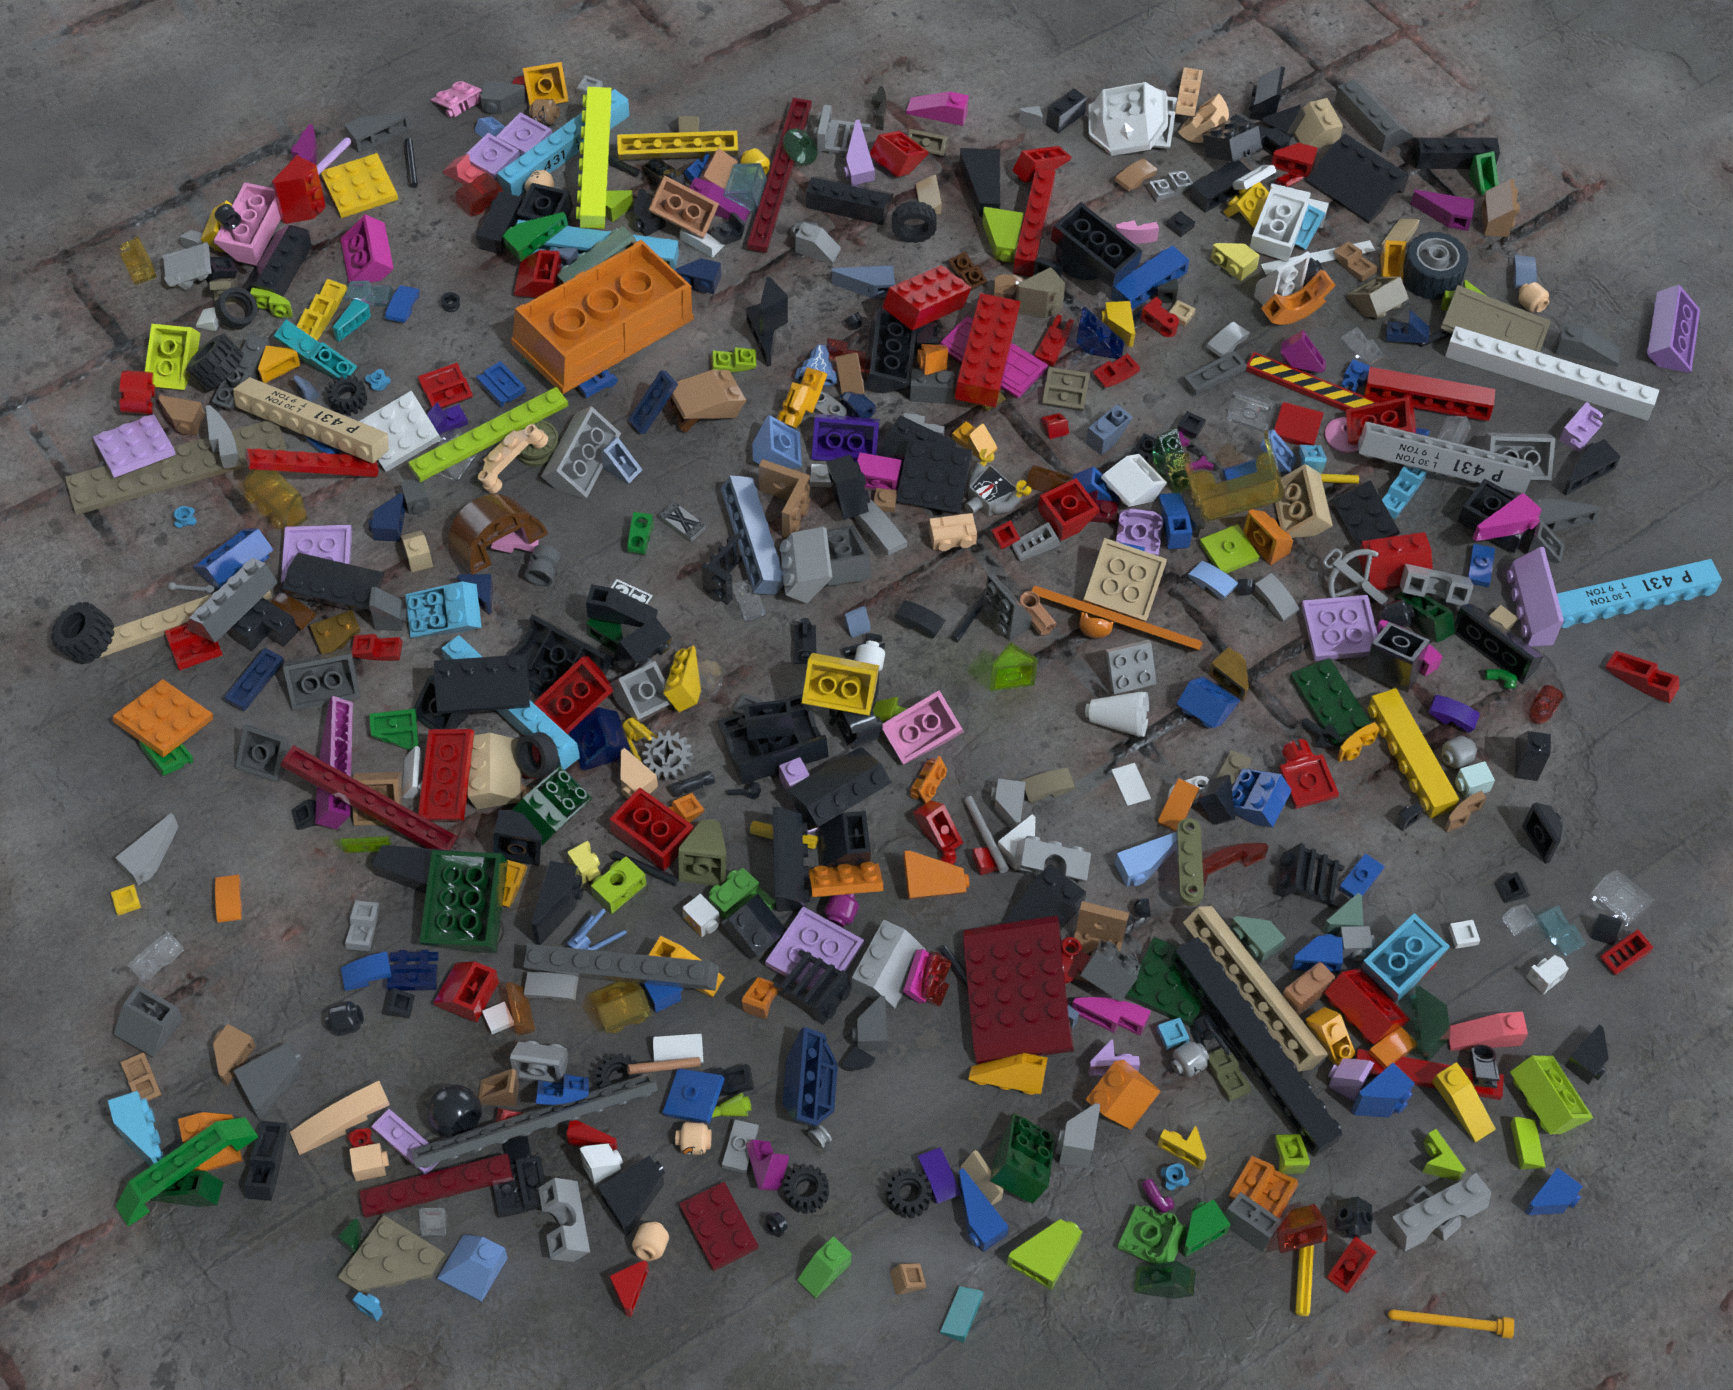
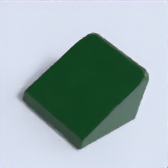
[338,1218,362,1255]

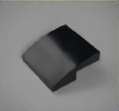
[492,1156,546,1218]

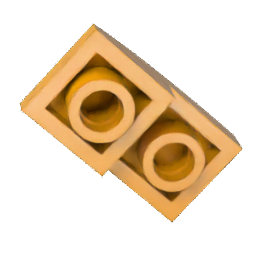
[1337,722,1379,762]

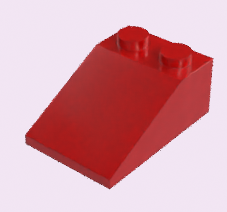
[1346,397,1416,445]

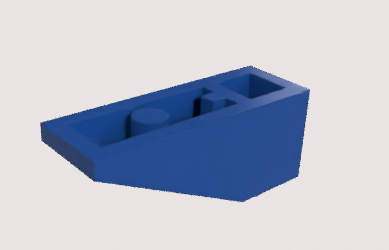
[958,1168,1009,1252]

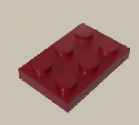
[679,1181,759,1272]

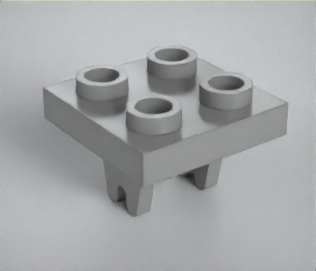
[1106,640,1157,694]

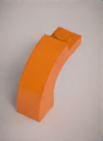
[1261,270,1336,325]

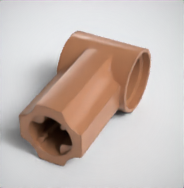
[1019,591,1057,636]

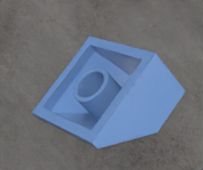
[752,415,802,469]
[437,1234,508,1302]

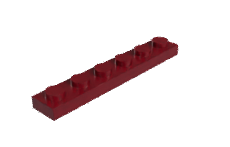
[360,1154,513,1218]

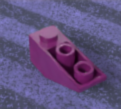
[1411,189,1475,231]

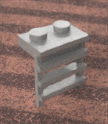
[814,105,870,157]

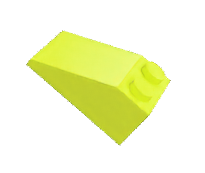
[145,324,201,390]

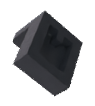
[711,212,745,245]
[206,257,237,285]

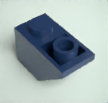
[675,258,721,294]

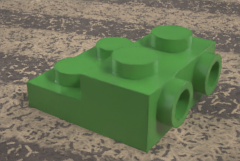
[709,868,776,919]

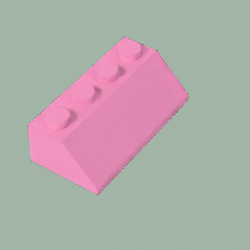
[214,182,281,265]

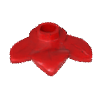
[1061,937,1089,984]

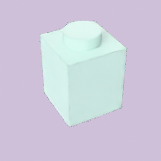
[1455,761,1495,799]

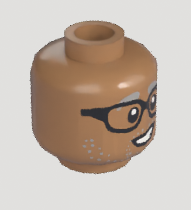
[529,99,560,125]

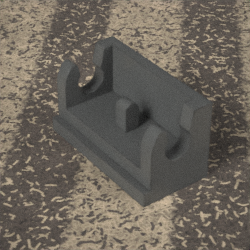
[1224,1192,1283,1252]

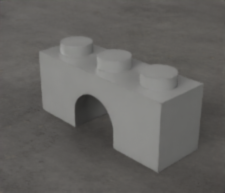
[1400,564,1473,605]
[1013,836,1091,884]
[538,1178,590,1262]

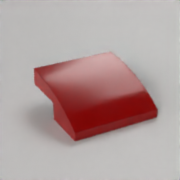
[418,363,473,409]
[165,623,223,671]

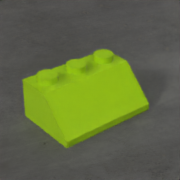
[1510,1055,1593,1134]

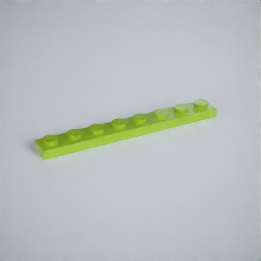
[408,387,568,482]

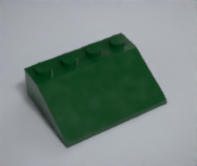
[419,850,508,953]

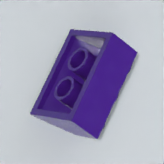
[812,414,880,462]

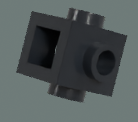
[1335,1196,1373,1239]

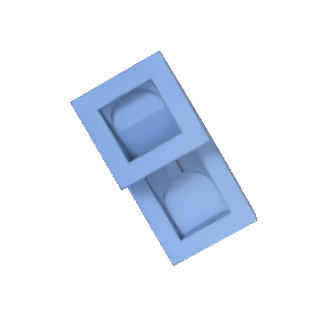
[1188,561,1238,600]

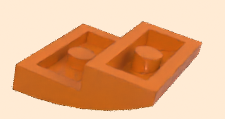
[1228,1156,1298,1218]

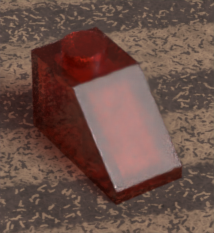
[1277,1204,1328,1254]

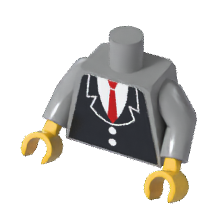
[965,448,1031,516]

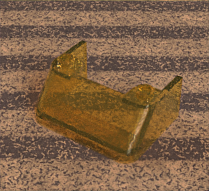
[1184,430,1284,521]

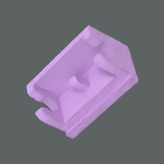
[1559,402,1603,452]

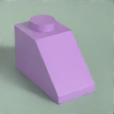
[1328,1058,1374,1102]

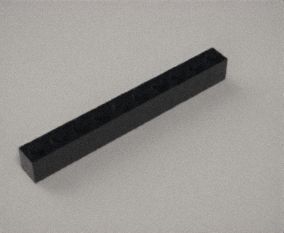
[1171,937,1343,1157]

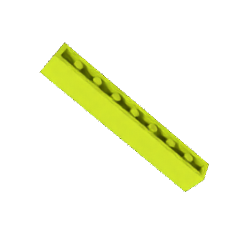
[576,87,611,229]

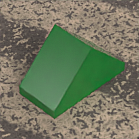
[1468,151,1499,195]

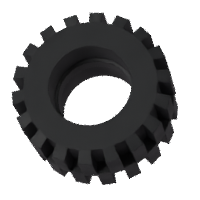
[186,334,244,390]
[51,602,115,664]

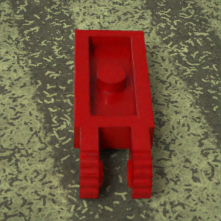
[1034,314,1074,366]

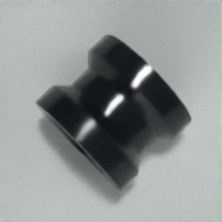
[215,204,241,230]

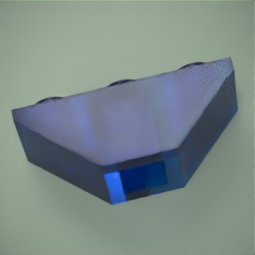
[1076,306,1125,359]

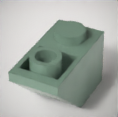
[1230,916,1286,963]

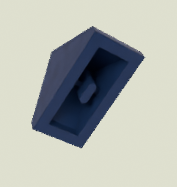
[456,574,493,615]

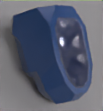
[840,391,876,418]

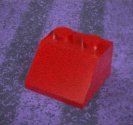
[870,131,929,177]
[1038,478,1100,541]

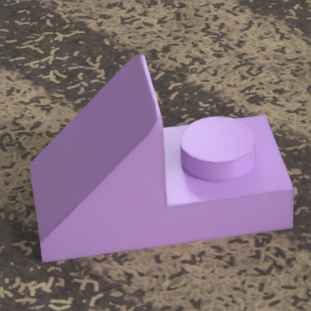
[1088,1039,1140,1076]

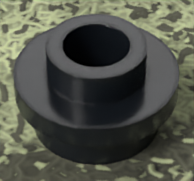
[765,1212,788,1237]

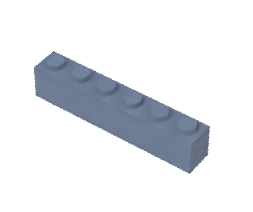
[721,475,784,595]

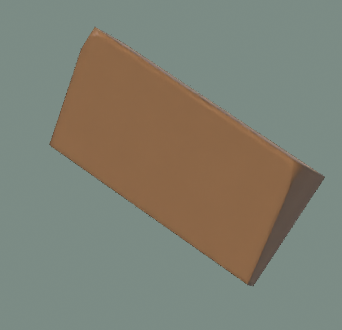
[835,353,865,394]

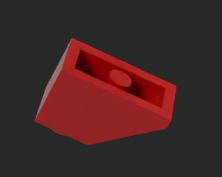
[1271,143,1318,177]
[913,800,963,855]

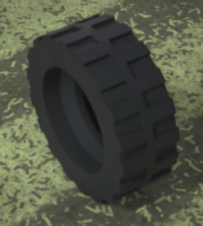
[892,201,937,243]

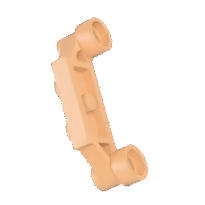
[478,424,548,494]

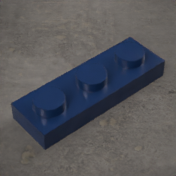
[628,370,678,434]
[224,648,284,712]

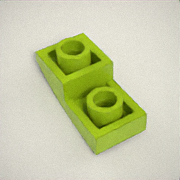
[250,288,293,318]
[711,347,756,372]

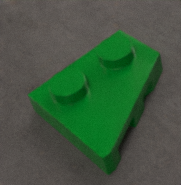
[369,709,419,751]

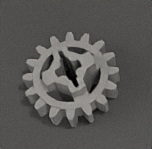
[642,730,693,781]

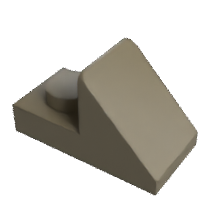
[209,278,238,305]

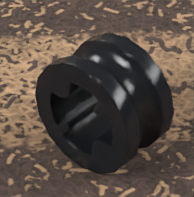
[441,292,460,312]

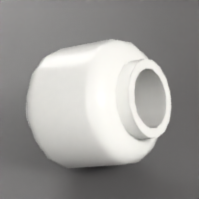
[855,641,885,671]

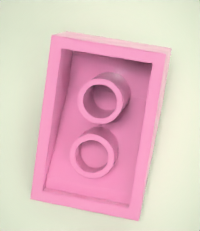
[882,690,964,765]

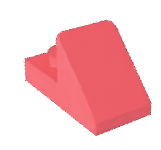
[443,154,487,191]

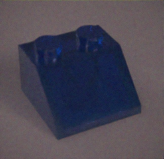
[569,707,631,770]

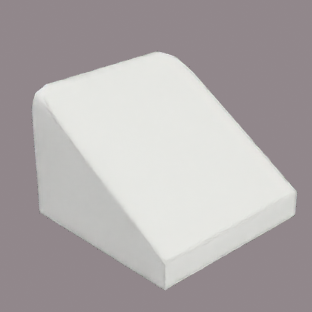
[196,307,220,331]

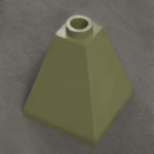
[679,819,726,886]

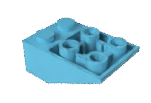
[405,581,482,638]
[108,1091,165,1167]

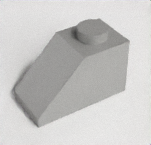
[795,222,841,265]
[991,778,1026,830]

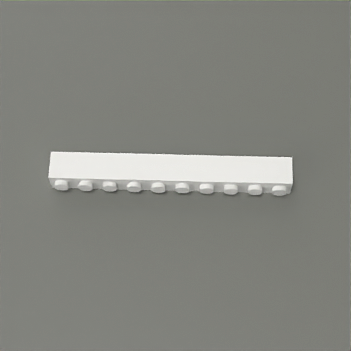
[1445,326,1659,421]

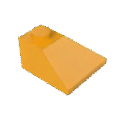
[522,62,569,106]

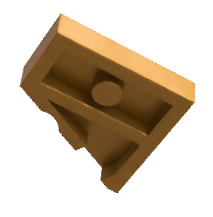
[310,610,361,654]

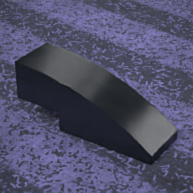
[244,1121,287,1201]

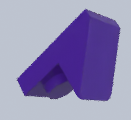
[427,402,468,436]

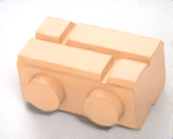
[929,513,977,551]

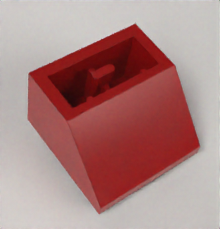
[514,250,562,298]
[433,961,499,1023]

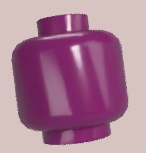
[824,894,859,928]

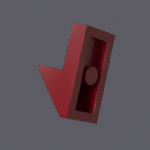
[1088,490,1118,524]

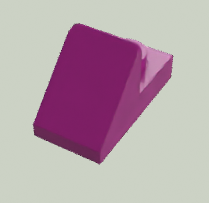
[746,1139,789,1191]

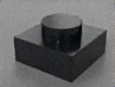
[1166,211,1195,238]
[1177,411,1206,439]
[1396,802,1424,831]

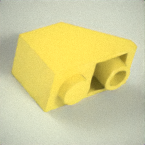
[1211,243,1260,281]

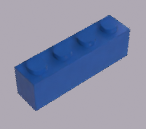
[1111,245,1189,310]

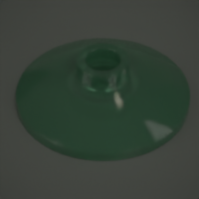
[783,128,818,165]

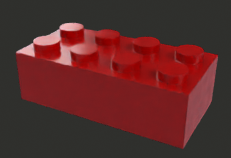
[882,265,971,330]

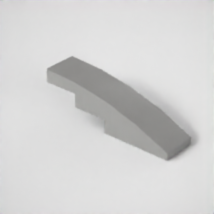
[853,499,907,556]

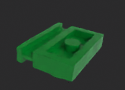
[139,741,193,776]

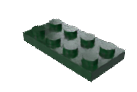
[1290,658,1371,748]

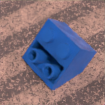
[1232,768,1292,828]

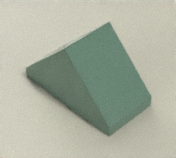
[1323,893,1364,935]

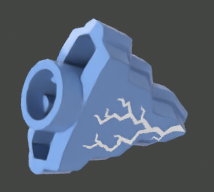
[795,344,837,389]

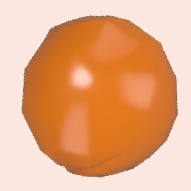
[1079,612,1114,638]

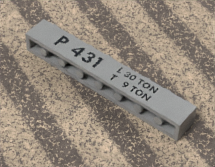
[1358,421,1534,494]

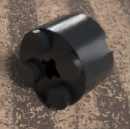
[835,703,883,749]

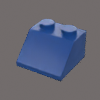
[1177,677,1240,728]
[1351,1063,1415,1118]

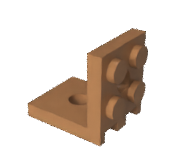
[759,459,810,539]
[1070,901,1129,984]

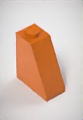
[903,850,969,900]

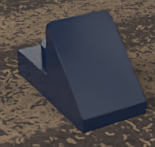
[1386,310,1430,343]

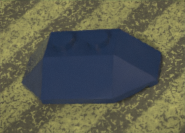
[782,1027,838,1127]

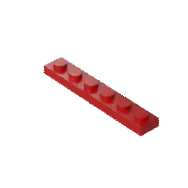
[245,448,379,477]

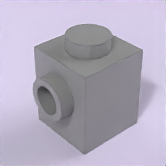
[1338,926,1375,961]

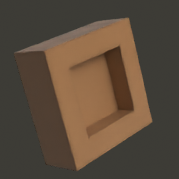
[874,488,897,513]

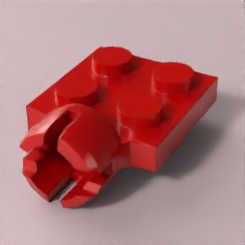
[1279,739,1339,809]

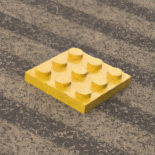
[321,153,398,218]

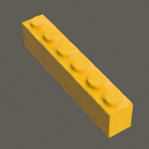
[617,131,738,160]
[1368,688,1459,818]

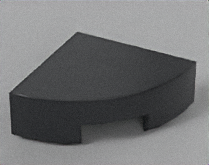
[842,1046,875,1072]

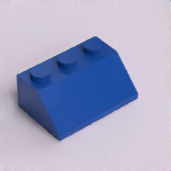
[193,528,273,589]

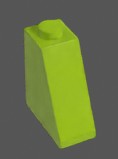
[982,207,1024,263]
[1007,1219,1083,1290]

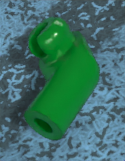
[1484,669,1518,689]

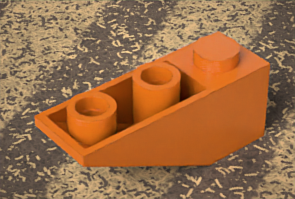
[917,344,948,375]

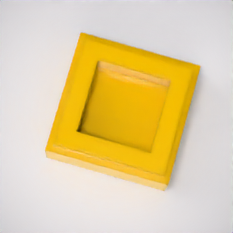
[111,884,141,916]

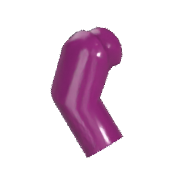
[1142,1179,1174,1213]

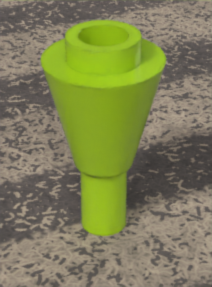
[712,1092,752,1118]

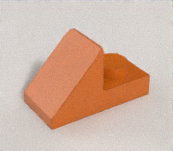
[742,977,779,1019]

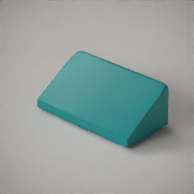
[940,1286,984,1343]

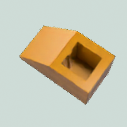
[1305,1007,1356,1066]

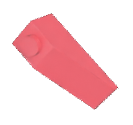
[1446,1012,1528,1051]

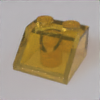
[587,981,652,1033]

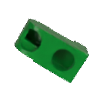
[628,512,654,555]

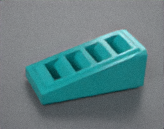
[333,299,371,342]

